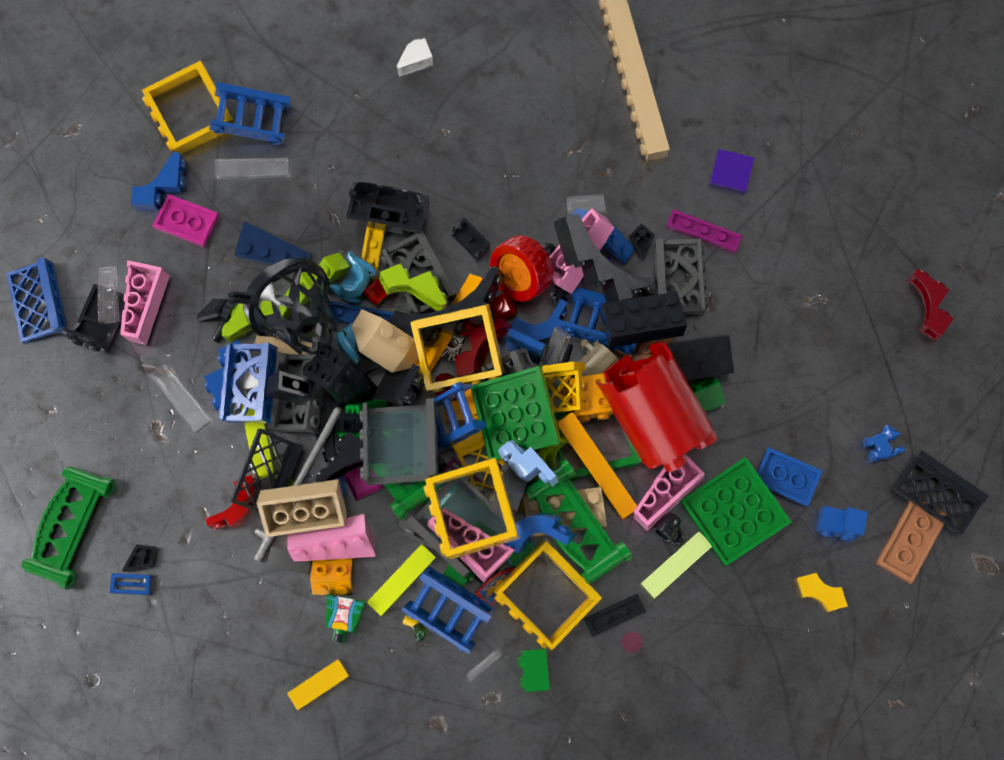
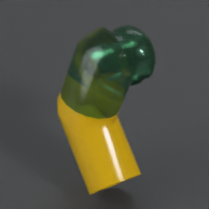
[403,615,427,641]

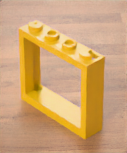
[142,60,235,155]
[410,304,504,393]
[424,458,520,560]
[493,540,602,650]

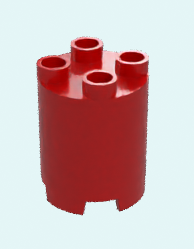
[596,342,717,472]

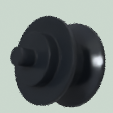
[550,284,570,304]

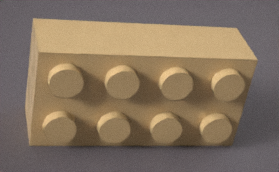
[257,479,347,537]
[521,487,607,538]

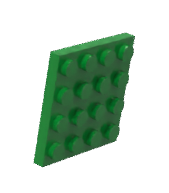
[471,366,562,460]
[681,457,791,566]

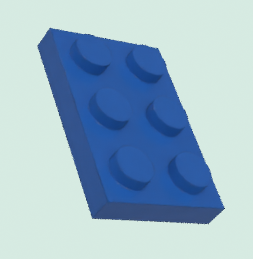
[757,447,823,507]

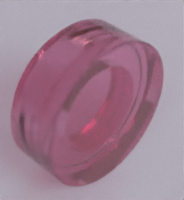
[621,632,642,653]

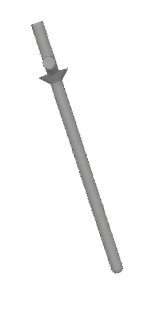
[254,407,341,562]

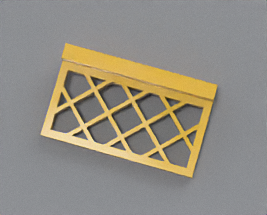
[542,362,586,413]

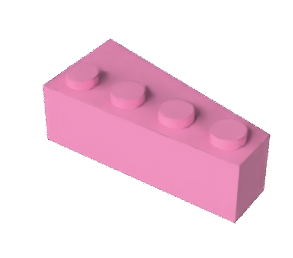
[549,208,614,294]
[121,260,170,345]
[634,454,705,532]
[427,507,514,582]
[288,514,376,562]

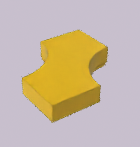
[796,573,848,612]

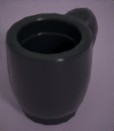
[653,512,685,547]

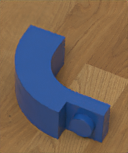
[511,299,569,344]
[504,513,576,554]

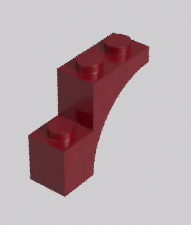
[908,269,954,341]
[455,319,512,377]

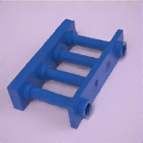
[209,82,291,145]
[560,287,637,354]
[424,382,487,454]
[402,566,496,654]

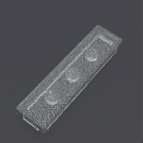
[214,158,289,179]
[149,363,211,434]

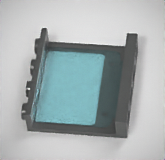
[360,398,438,485]
[406,476,508,579]

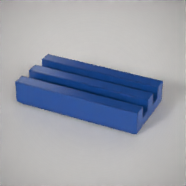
[110,573,153,595]

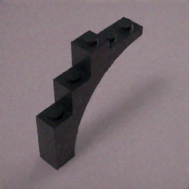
[553,214,658,303]
[389,266,505,348]
[301,351,383,463]
[315,432,448,483]

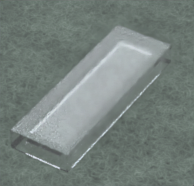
[98,266,119,324]

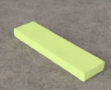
[641,531,712,598]

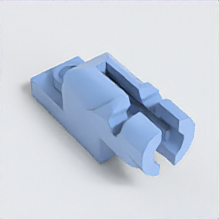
[498,440,558,487]

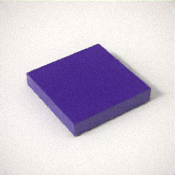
[709,149,754,193]

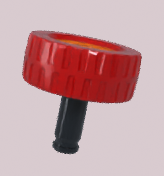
[490,235,556,302]

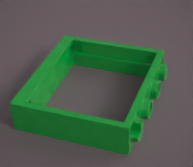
[554,404,641,482]

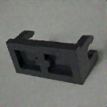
[451,217,490,262]

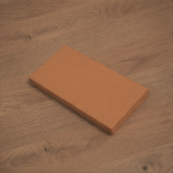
[876,496,947,584]

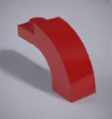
[205,474,258,530]

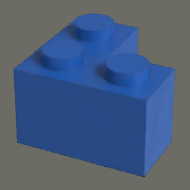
[816,506,868,542]

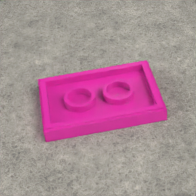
[153,194,219,247]

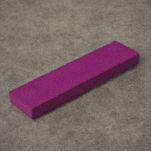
[666,209,743,254]

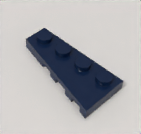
[234,221,312,273]

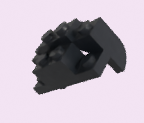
[346,181,430,234]

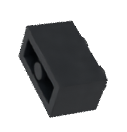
[266,371,313,405]

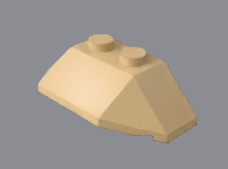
[351,310,419,373]

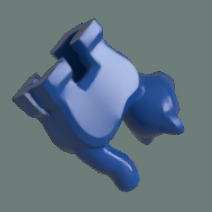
[863,425,906,463]

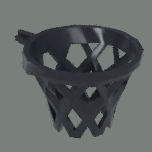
[228,257,337,355]

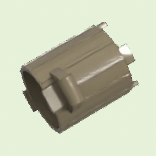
[571,339,618,378]

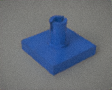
[505,328,545,366]

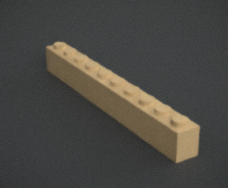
[599,0,670,161]

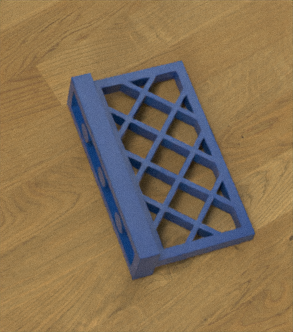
[6,257,67,344]

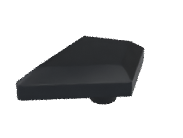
[629,223,655,260]
[196,298,228,321]
[122,544,157,572]

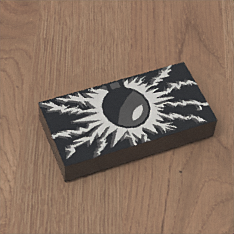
[439,330,468,365]

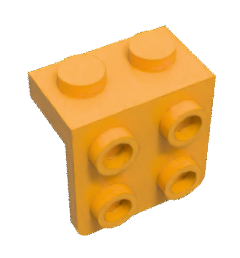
[569,373,613,423]
[310,558,353,595]

